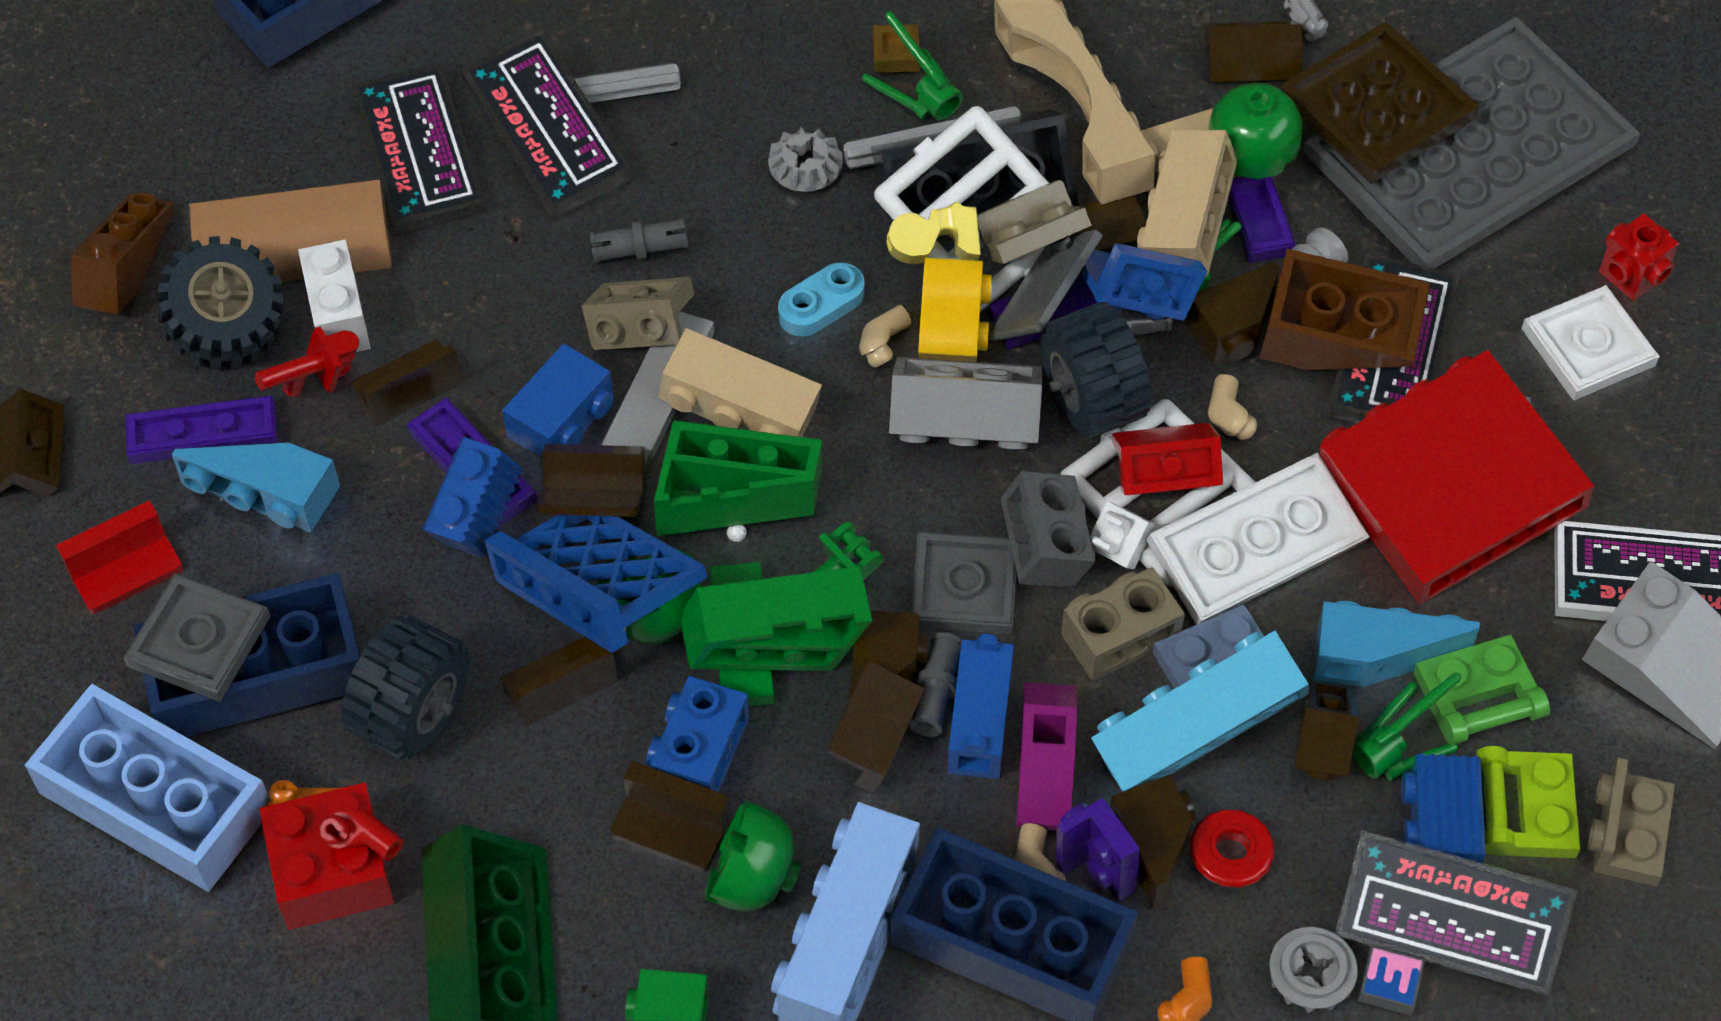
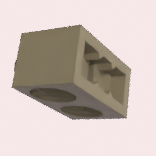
[1061,567,1185,682]

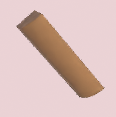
[189,179,392,283]

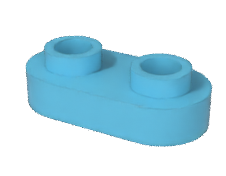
[778,263,865,337]

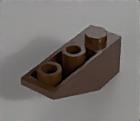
[71,193,174,315]

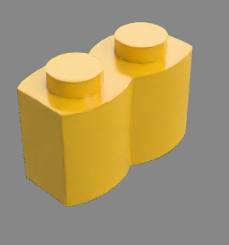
[918,258,992,362]

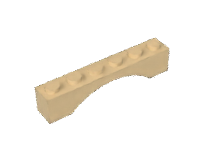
[994,0,1159,205]

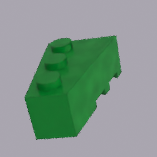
[654,420,822,536]
[681,566,872,671]

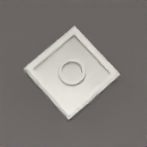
[1521,285,1659,401]

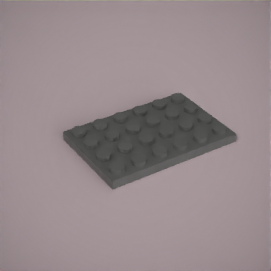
[1303,16,1641,272]

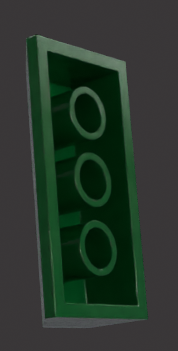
[421,824,558,1021]

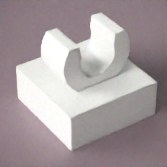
[1090,501,1156,570]

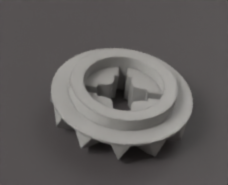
[768,126,843,192]
[1268,927,1357,1013]

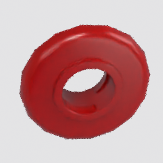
[1190,809,1274,888]

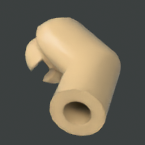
[859,305,911,367]
[1208,374,1257,440]
[1014,823,1066,881]

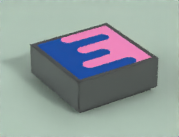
[1358,945,1425,1016]

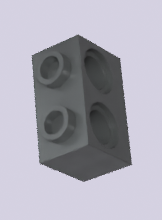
[1000,471,1096,588]

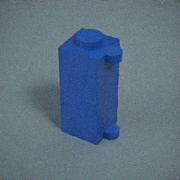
[947,634,1014,779]

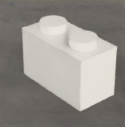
[298,239,371,352]

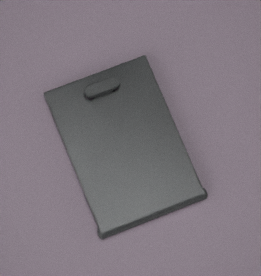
[988,230,1103,341]

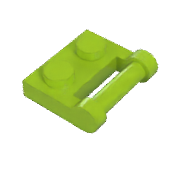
[1476,746,1580,858]

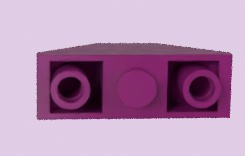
[1016,682,1077,830]

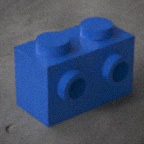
[646,676,749,792]

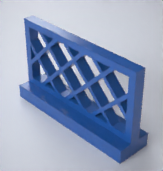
[484,515,707,653]

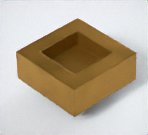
[873,24,920,72]

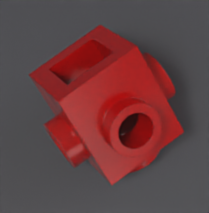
[1599,213,1679,301]

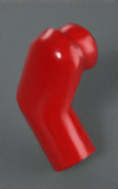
[319,809,404,861]

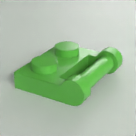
[1413,635,1550,745]

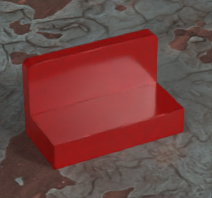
[1112,423,1223,496]
[56,500,183,614]

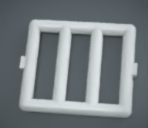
[874,106,1070,311]
[1060,399,1256,587]

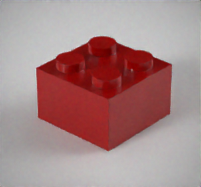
[259,782,394,930]

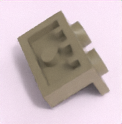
[977,180,1092,264]
[581,277,695,350]
[1587,757,1675,887]

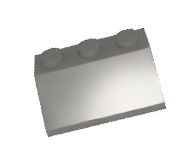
[889,357,1042,449]

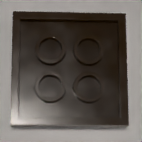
[1280,21,1480,184]

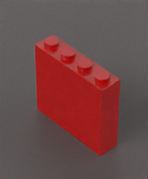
[1319,350,1594,605]

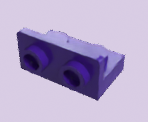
[1056,798,1140,903]

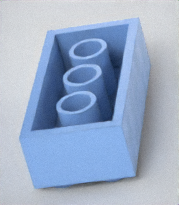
[25,684,270,892]
[771,802,920,1021]

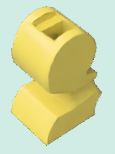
[886,202,980,264]

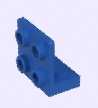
[1080,243,1207,321]

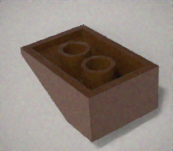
[1260,249,1430,370]

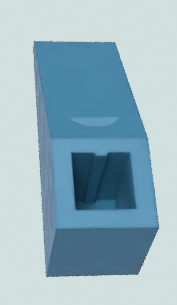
[172,443,340,533]
[1313,601,1480,687]

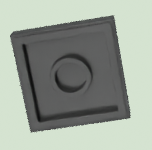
[911,532,1016,635]
[123,573,271,702]

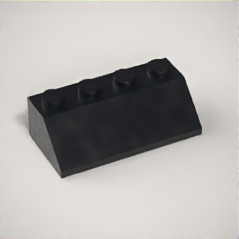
[871,109,1079,236]

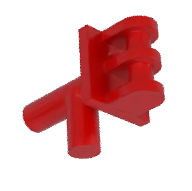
[255,326,359,397]

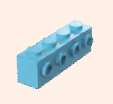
[1091,631,1309,792]

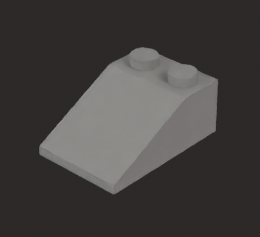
[1582,561,1721,749]

